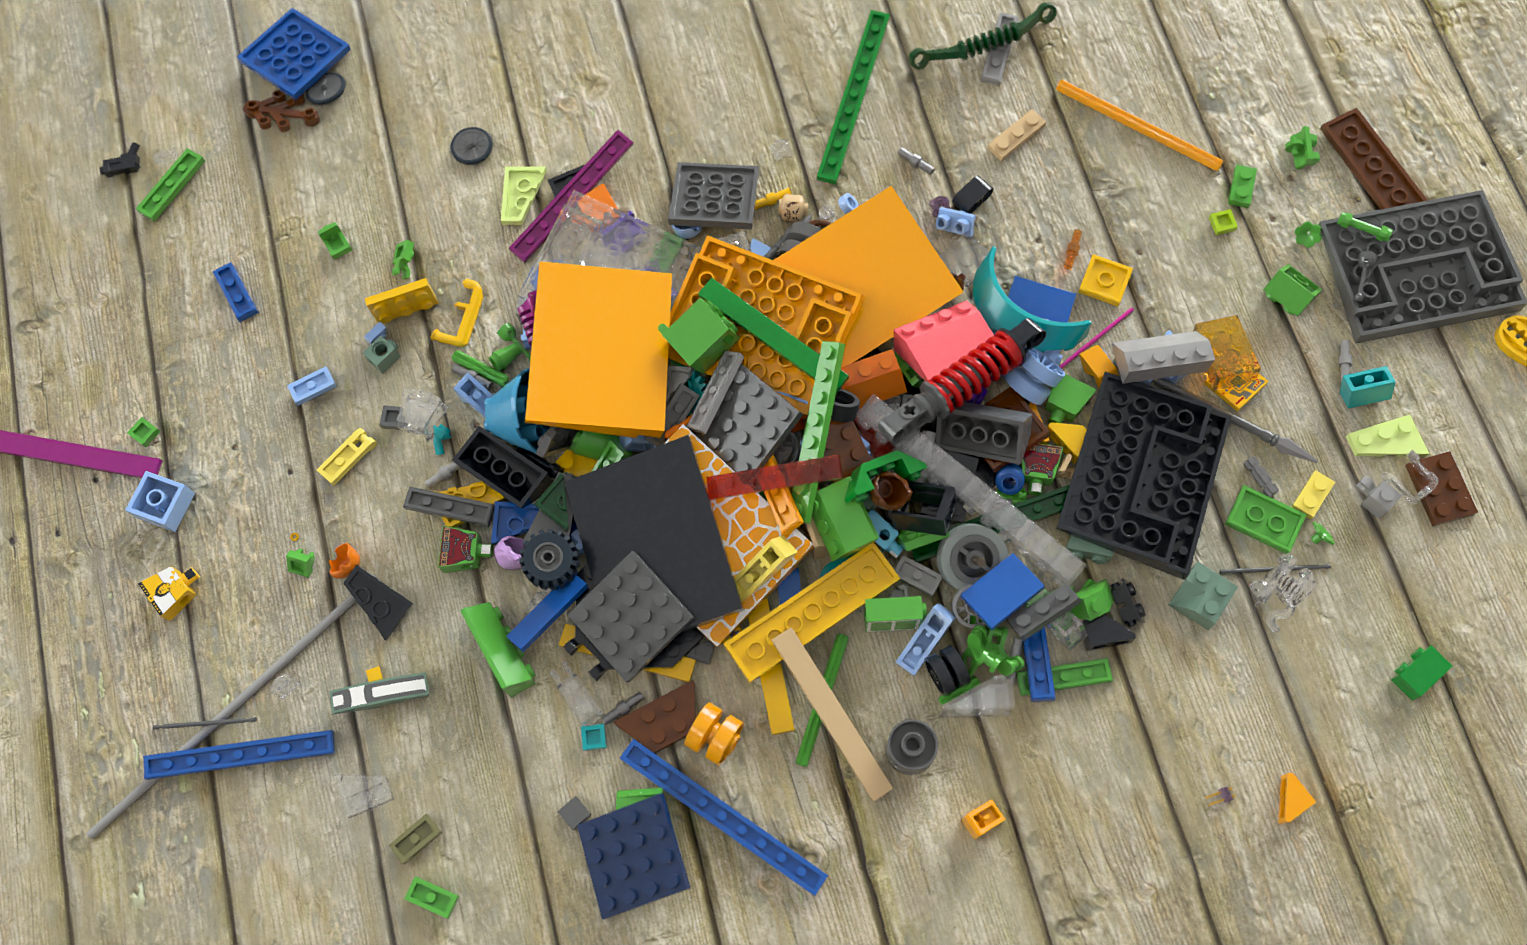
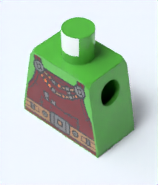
[1019,444,1063,496]
[438,526,493,573]

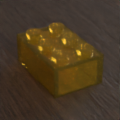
[1193,315,1261,391]

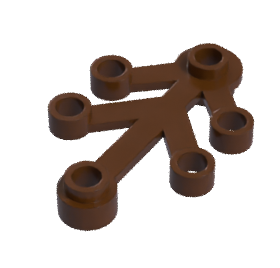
[243,89,320,132]

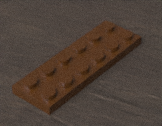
[1320,108,1428,210]

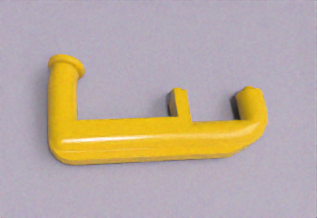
[430,279,483,347]

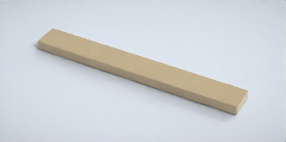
[771,627,893,802]

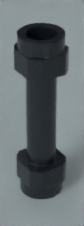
[517,447,564,479]

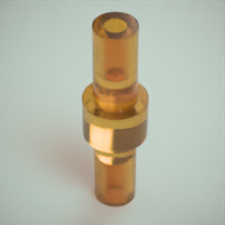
[1064,229,1082,270]

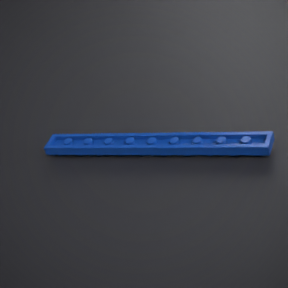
[620,739,828,896]

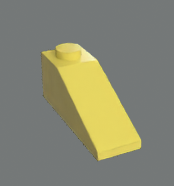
[734,535,798,602]

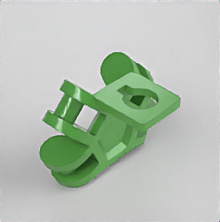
[961,625,1024,678]

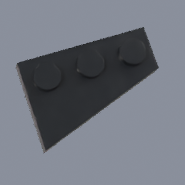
[343,565,414,641]

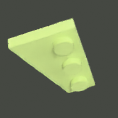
[501,167,547,225]

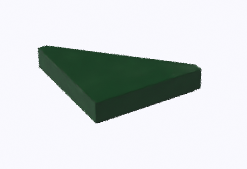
[534,473,569,532]

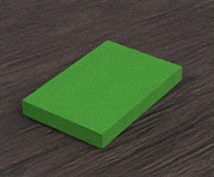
[1224,485,1307,555]

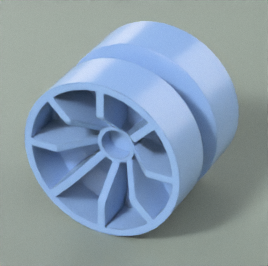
[1005,348,1065,405]

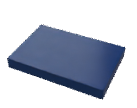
[1008,276,1076,322]
[961,553,1045,630]

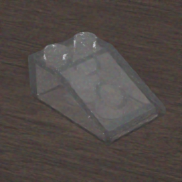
[939,676,1015,718]

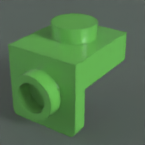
[318,222,352,260]

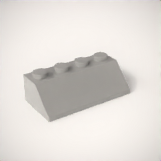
[1112,331,1215,383]

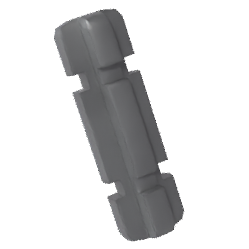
[1244,456,1279,497]

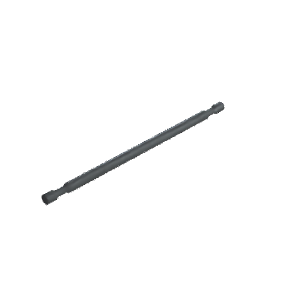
[1220,564,1331,574]
[152,717,257,730]

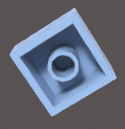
[125,471,195,532]

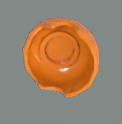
[329,543,360,579]

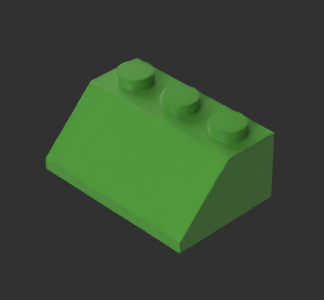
[812,476,879,562]

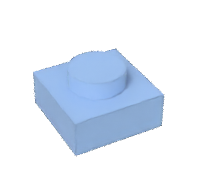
[364,322,387,345]

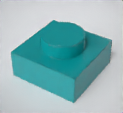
[581,724,607,751]

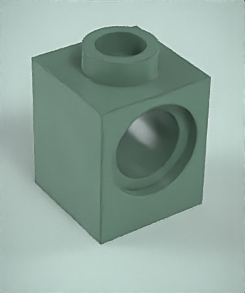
[363,336,401,374]

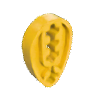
[1495,315,1527,367]

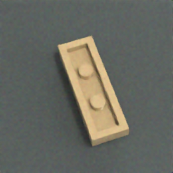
[987,109,1046,162]

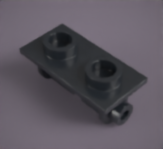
[1110,578,1146,628]

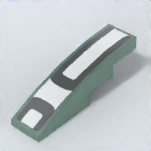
[329,672,429,715]

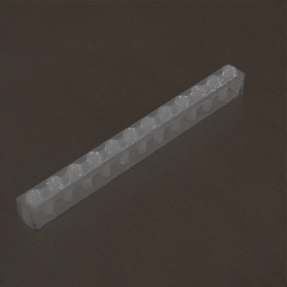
[857,394,1087,586]

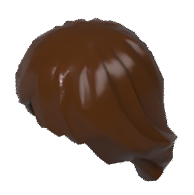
[869,471,912,511]

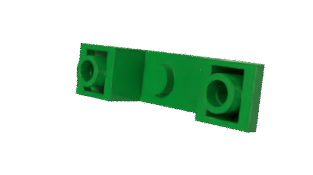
[844,450,927,504]

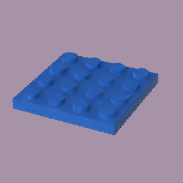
[237,8,351,100]

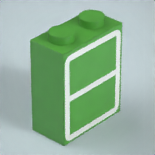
[864,596,927,632]

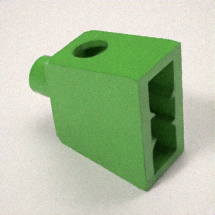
[1045,374,1096,423]

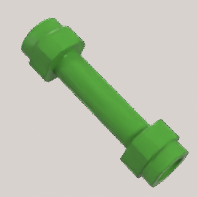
[1337,212,1393,242]

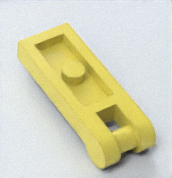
[317,428,377,486]

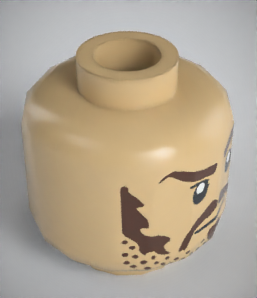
[778,194,808,222]

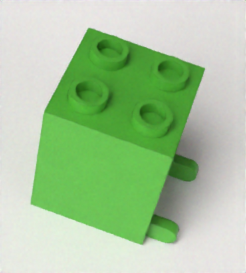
[658,298,741,374]

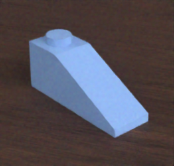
[896,603,956,676]

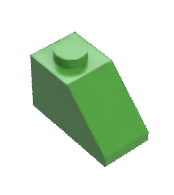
[1072,579,1114,620]

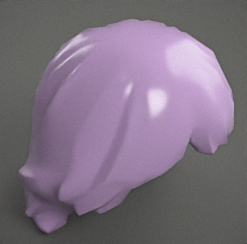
[495,536,524,570]

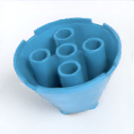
[484,368,551,453]

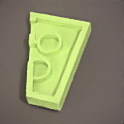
[1346,415,1429,457]

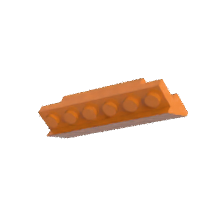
[790,349,907,433]

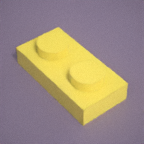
[1291,470,1335,520]

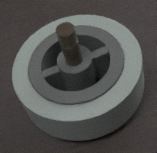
[937,524,1008,591]

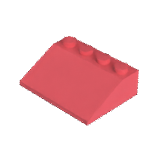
[893,301,995,381]

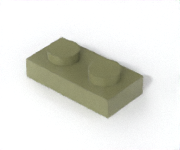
[388,813,443,865]

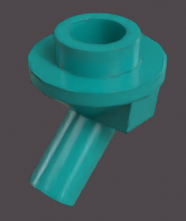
[433,424,452,455]

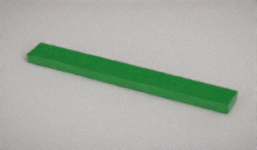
[698,278,849,394]

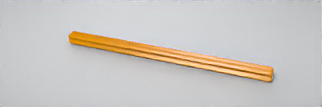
[1056,80,1223,171]

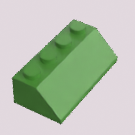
[460,602,536,698]

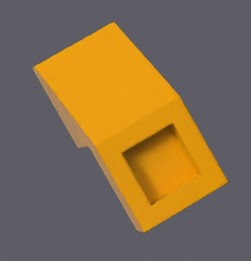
[1079,345,1119,390]

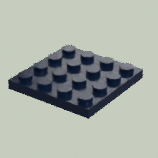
[577,794,691,920]

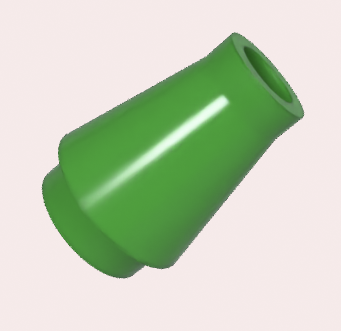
[489,343,522,371]

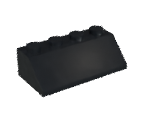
[452,426,553,509]

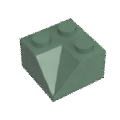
[1168,561,1238,630]

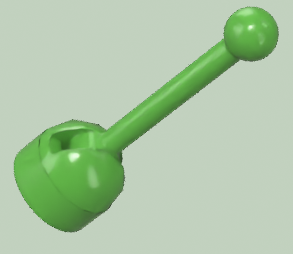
[497,323,531,360]

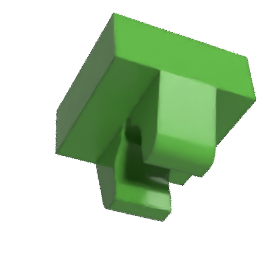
[286,549,315,577]

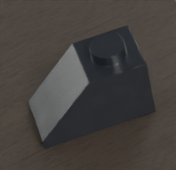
[1080,615,1136,651]

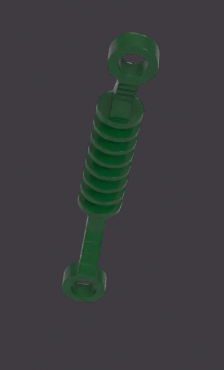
[908,2,1057,70]

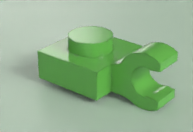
[392,240,414,280]

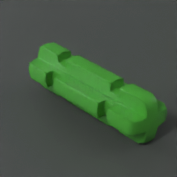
[938,676,982,709]

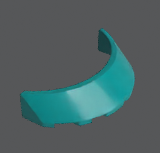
[973,246,1092,353]

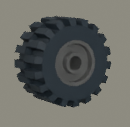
[519,529,580,591]

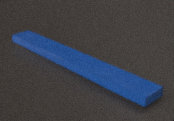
[143,730,335,780]

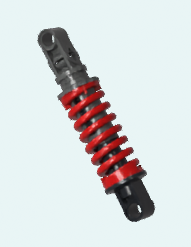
[878,318,1046,445]

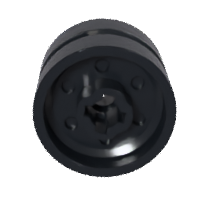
[924,645,971,696]

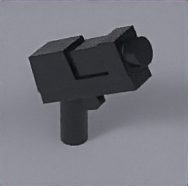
[99,142,141,178]

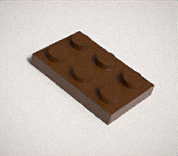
[1405,451,1478,527]

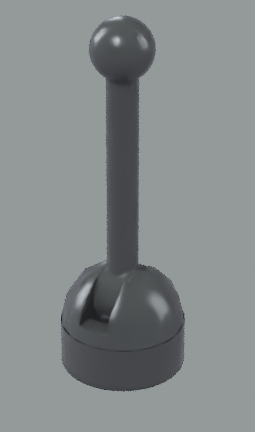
[1354,251,1377,302]

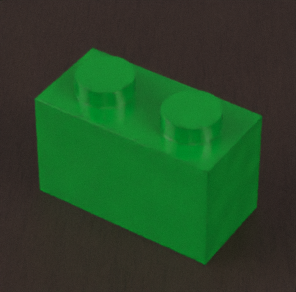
[1391,645,1453,701]

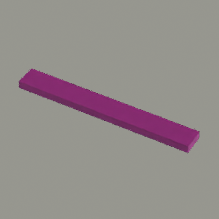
[508,129,634,263]
[0,430,163,479]

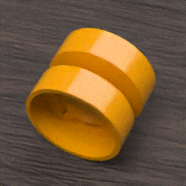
[684,702,744,766]

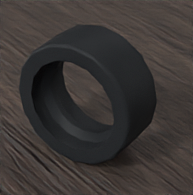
[831,389,860,422]

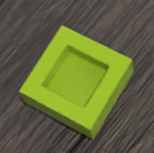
[1209,209,1238,236]

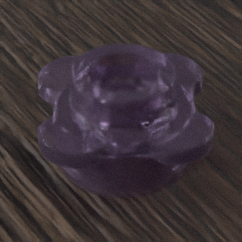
[929,196,952,218]

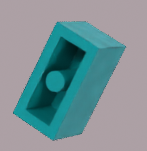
[1339,366,1396,409]

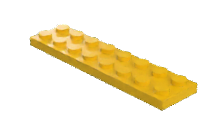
[723,542,901,683]

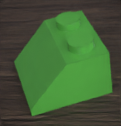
[1263,264,1323,316]

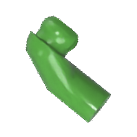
[993,488,1027,506]

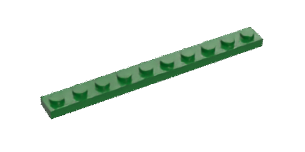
[817,10,890,185]

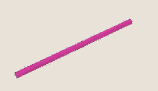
[1059,307,1134,369]

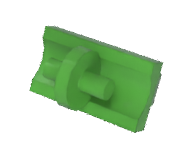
[1285,126,1320,170]

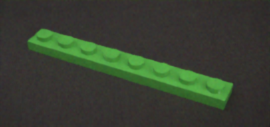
[792,341,845,524]

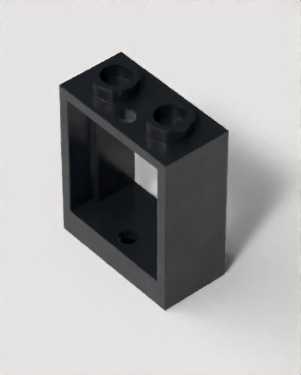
[888,481,957,536]

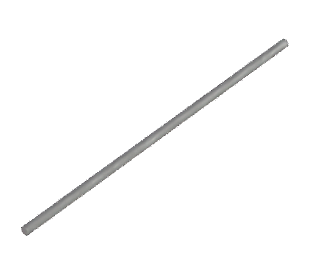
[86,574,378,839]

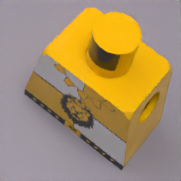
[138,567,200,621]

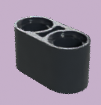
[952,175,994,214]

